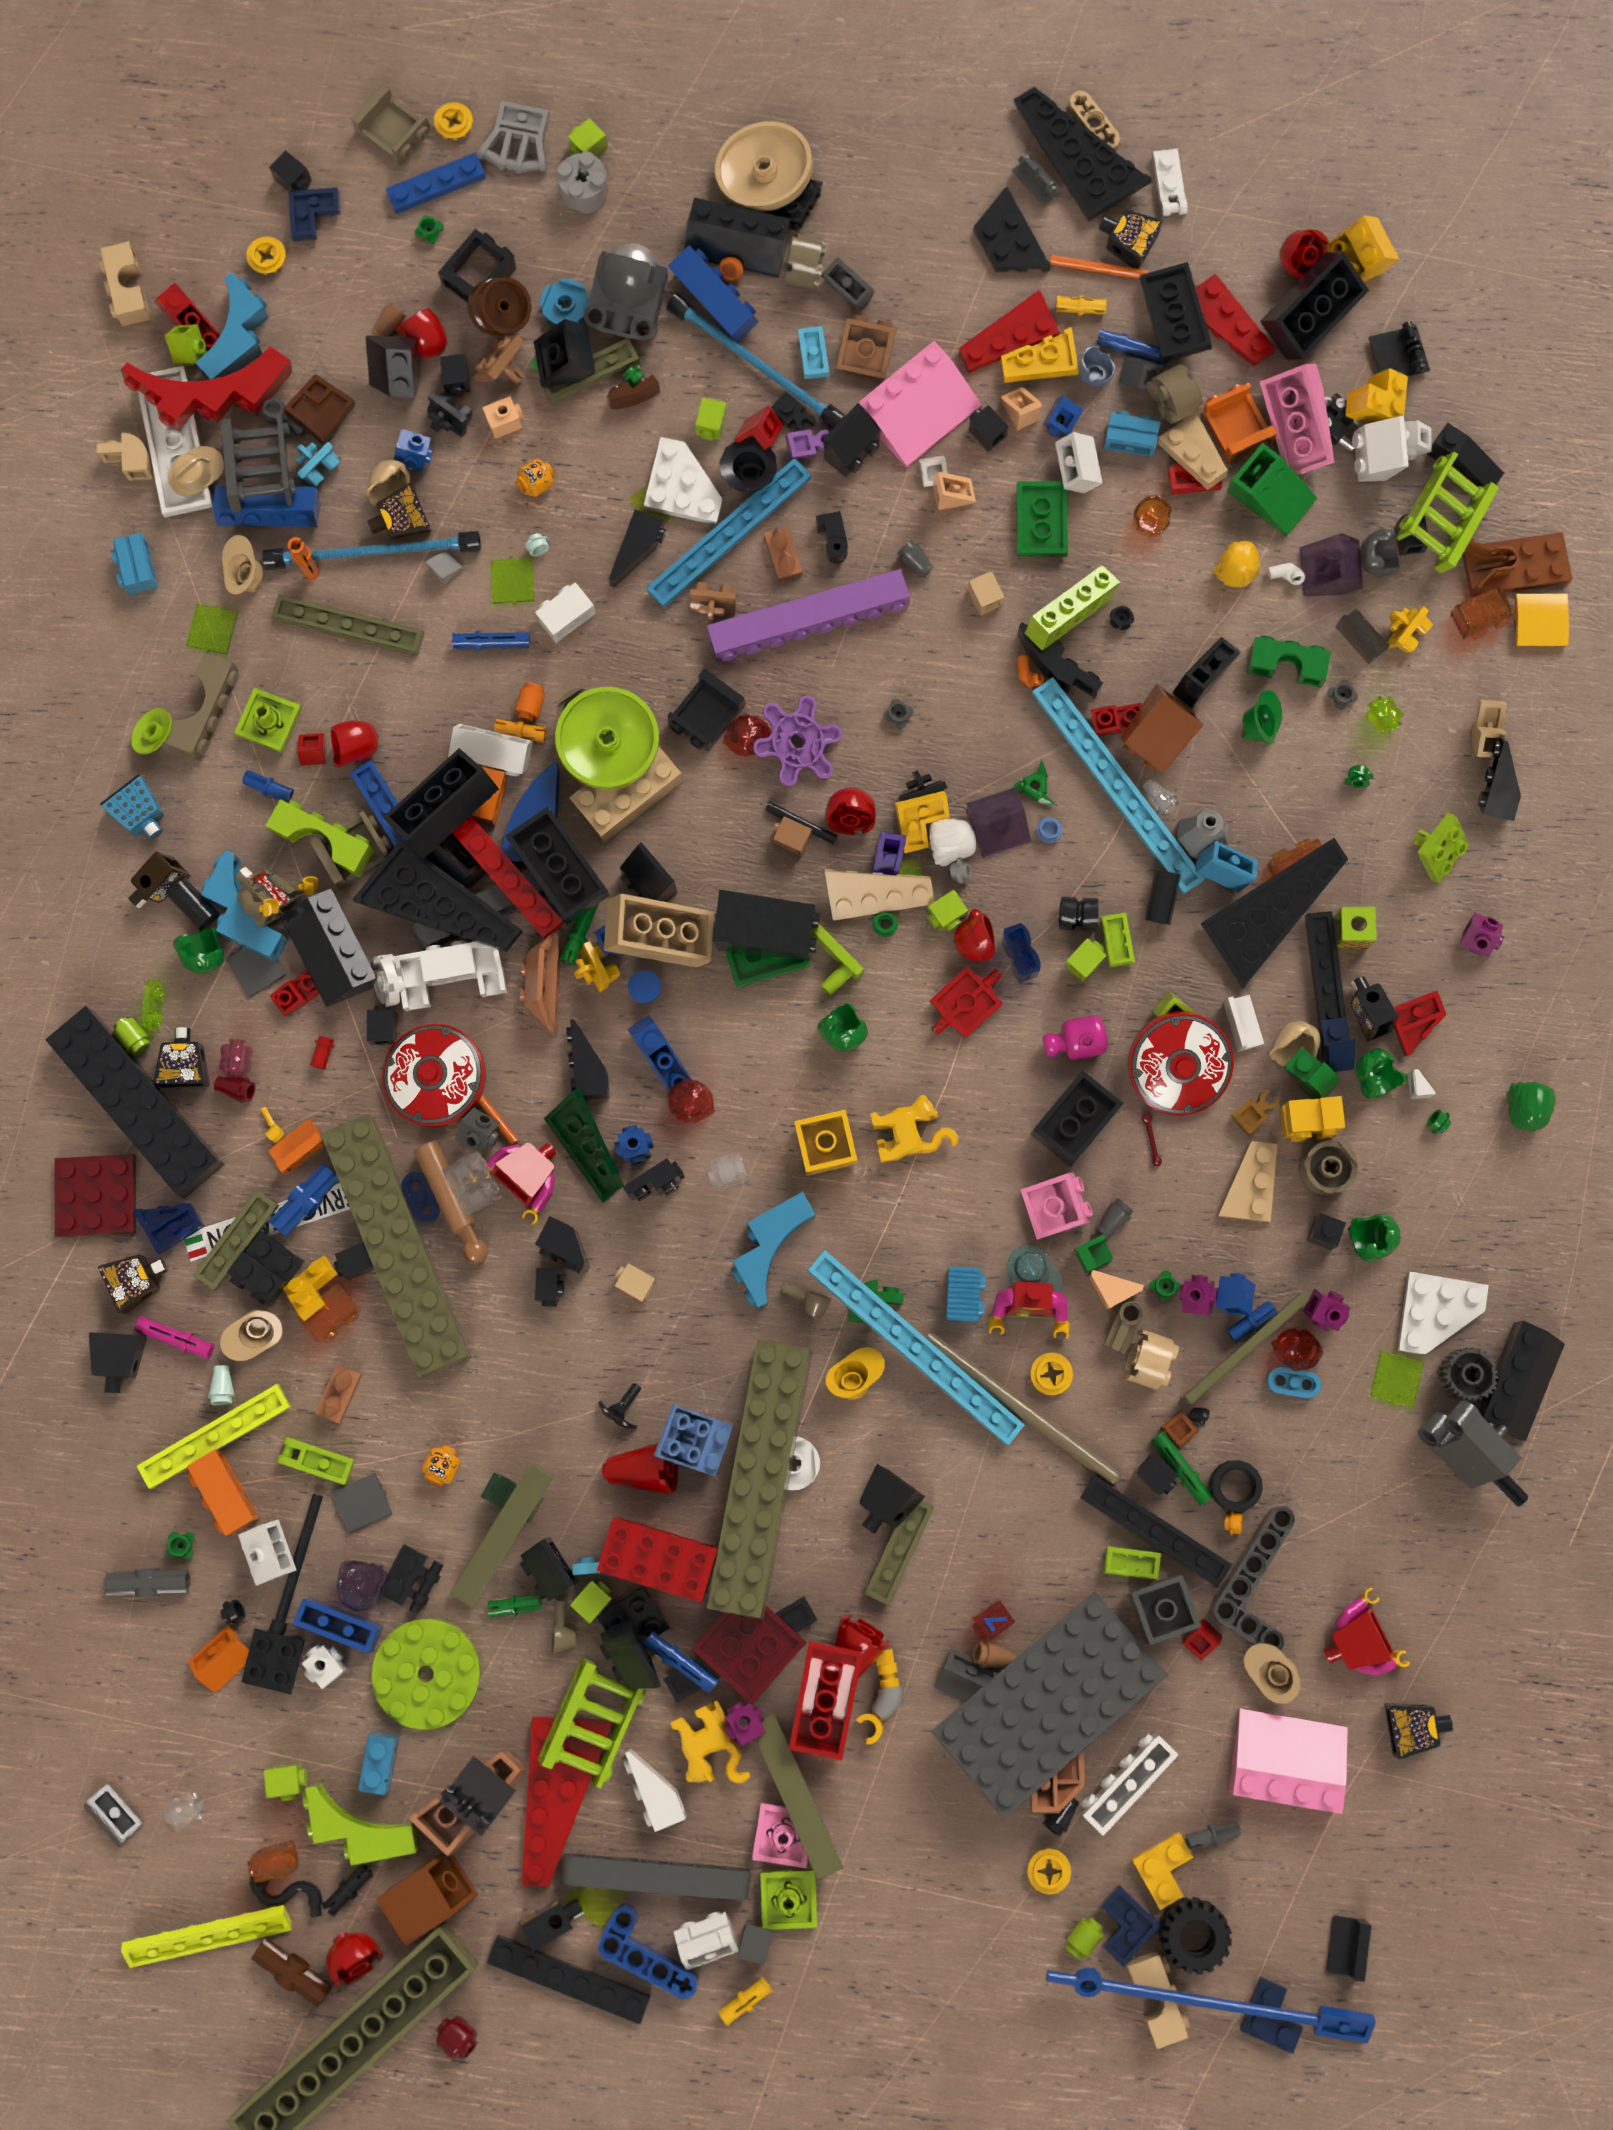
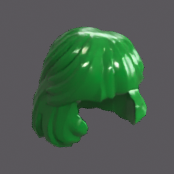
[173,928,224,974]
[817,1003,868,1052]
[1355,1048,1407,1099]
[1506,1082,1556,1132]
[1347,1214,1401,1263]

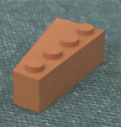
[409,1750,528,1856]

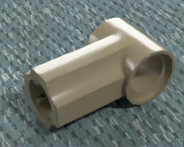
[1104,1301,1143,1355]

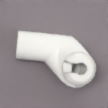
[1267,563,1305,585]

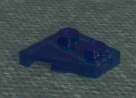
[133,1203,205,1254]

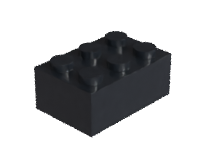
[1031,1070,1124,1167]

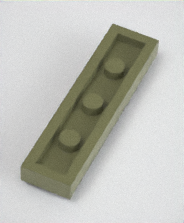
[539,338,640,404]
[193,1190,280,1291]
[864,1501,934,1606]

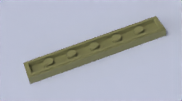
[271,594,425,656]
[1181,1292,1310,1405]
[450,1462,555,1608]
[756,1714,844,1880]

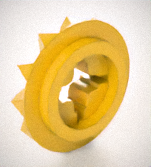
[434,102,473,141]
[246,236,287,276]
[1031,1353,1073,1395]
[1027,1848,1071,1894]

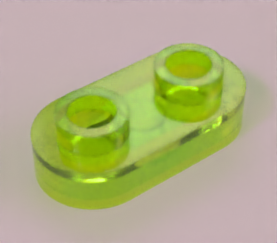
[141,979,166,1031]

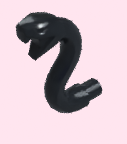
[250,1872,323,1917]

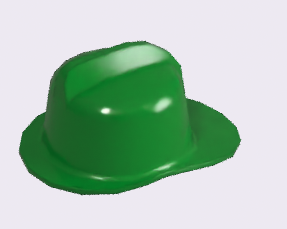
[1241,690,1282,744]

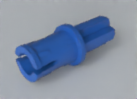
[242,770,294,803]
[1226,1301,1277,1343]

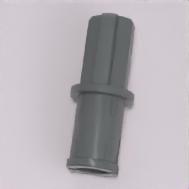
[1185,1821,1241,1852]

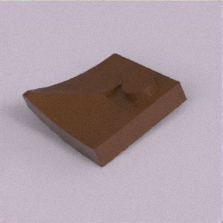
[284,374,356,445]

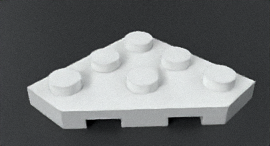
[643,437,722,526]
[1397,1272,1489,1355]

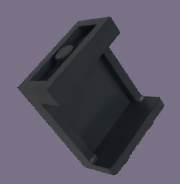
[667,668,746,752]

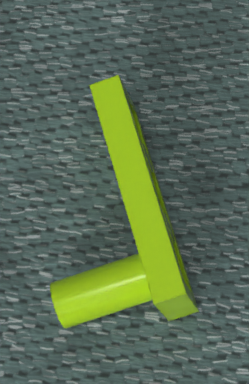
[813,924,864,996]

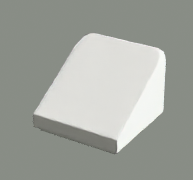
[919,456,947,487]
[1407,1069,1436,1099]

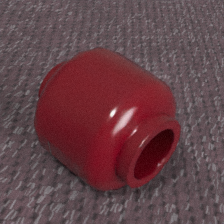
[436,2016,478,2060]

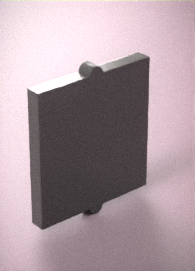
[226,946,286,997]
[332,1473,392,1533]

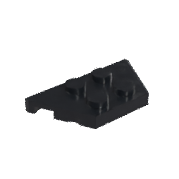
[973,187,1050,272]

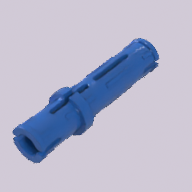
[1096,328,1169,366]
[452,630,530,651]
[643,1631,719,1694]

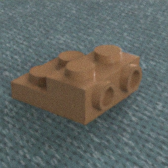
[836,315,896,379]

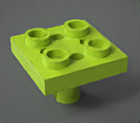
[234,688,303,754]
[1413,813,1469,883]
[760,1869,818,1930]

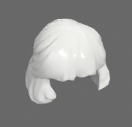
[929,819,976,867]

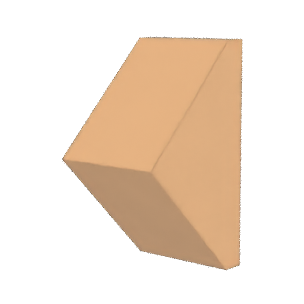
[1000,387,1042,431]
[933,472,976,511]
[1089,1270,1144,1310]

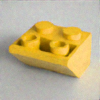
[1327,215,1400,282]

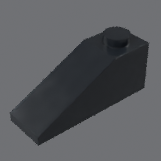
[1427,422,1504,487]
[609,509,667,587]
[1172,636,1241,709]

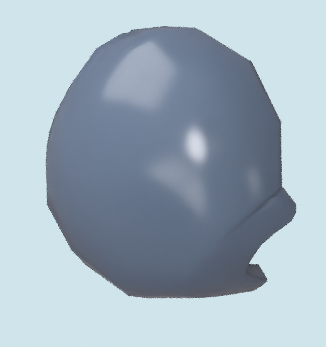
[1078,346,1115,387]

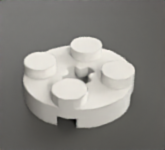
[371,954,404,1007]
[788,1437,820,1490]

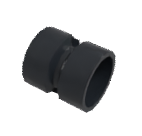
[1059,896,1099,932]

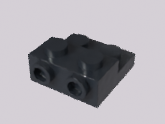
[623,1158,685,1202]
[227,1230,304,1305]

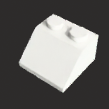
[1352,416,1409,482]

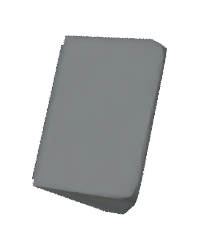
[426,550,463,585]

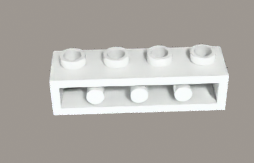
[1080,1732,1178,1836]

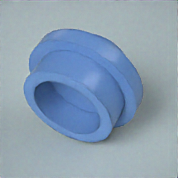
[1036,818,1062,843]

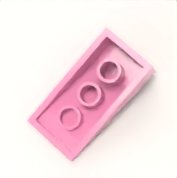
[1260,364,1335,476]

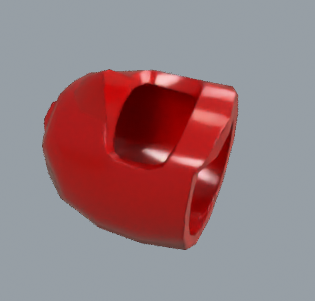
[395,308,448,359]
[330,720,379,768]

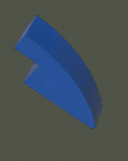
[502,763,560,868]

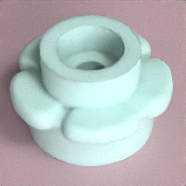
[525,533,549,556]

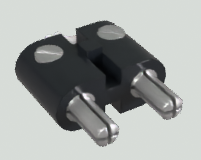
[1325,393,1365,452]

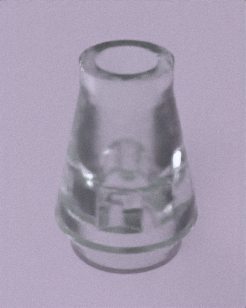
[1142,778,1179,816]

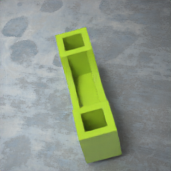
[265,799,375,878]

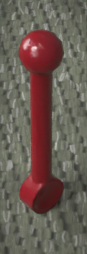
[1142,1113,1162,1166]

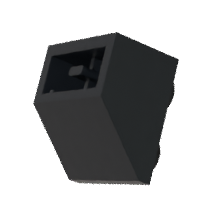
[535,1216,590,1273]

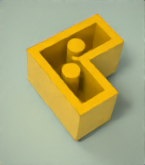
[1346,368,1408,424]

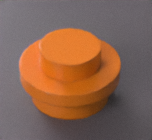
[718,257,743,283]

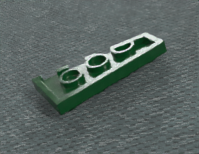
[544,1088,624,1203]

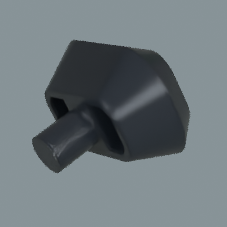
[1188,1407,1210,1426]

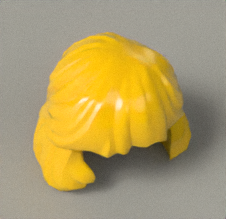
[1213,541,1261,588]

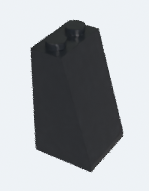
[713,889,820,960]

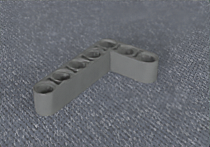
[1210,1506,1295,1651]

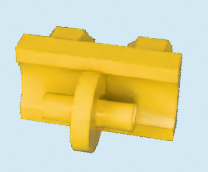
[1385,606,1433,653]
[574,941,620,993]

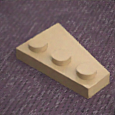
[1158,412,1227,490]
[1217,1141,1278,1223]

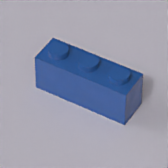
[293,1597,384,1653]

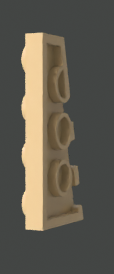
[825,869,934,921]

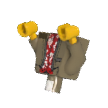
[235,867,319,928]

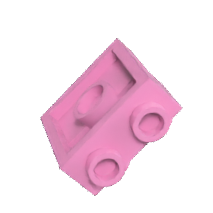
[1021,1173,1093,1240]

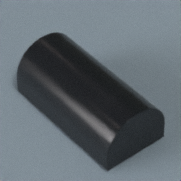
[1144,869,1181,925]
[166,877,220,931]

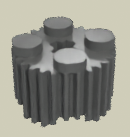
[1437,1347,1498,1402]

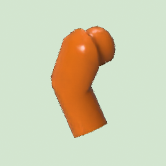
[1017,655,1044,689]

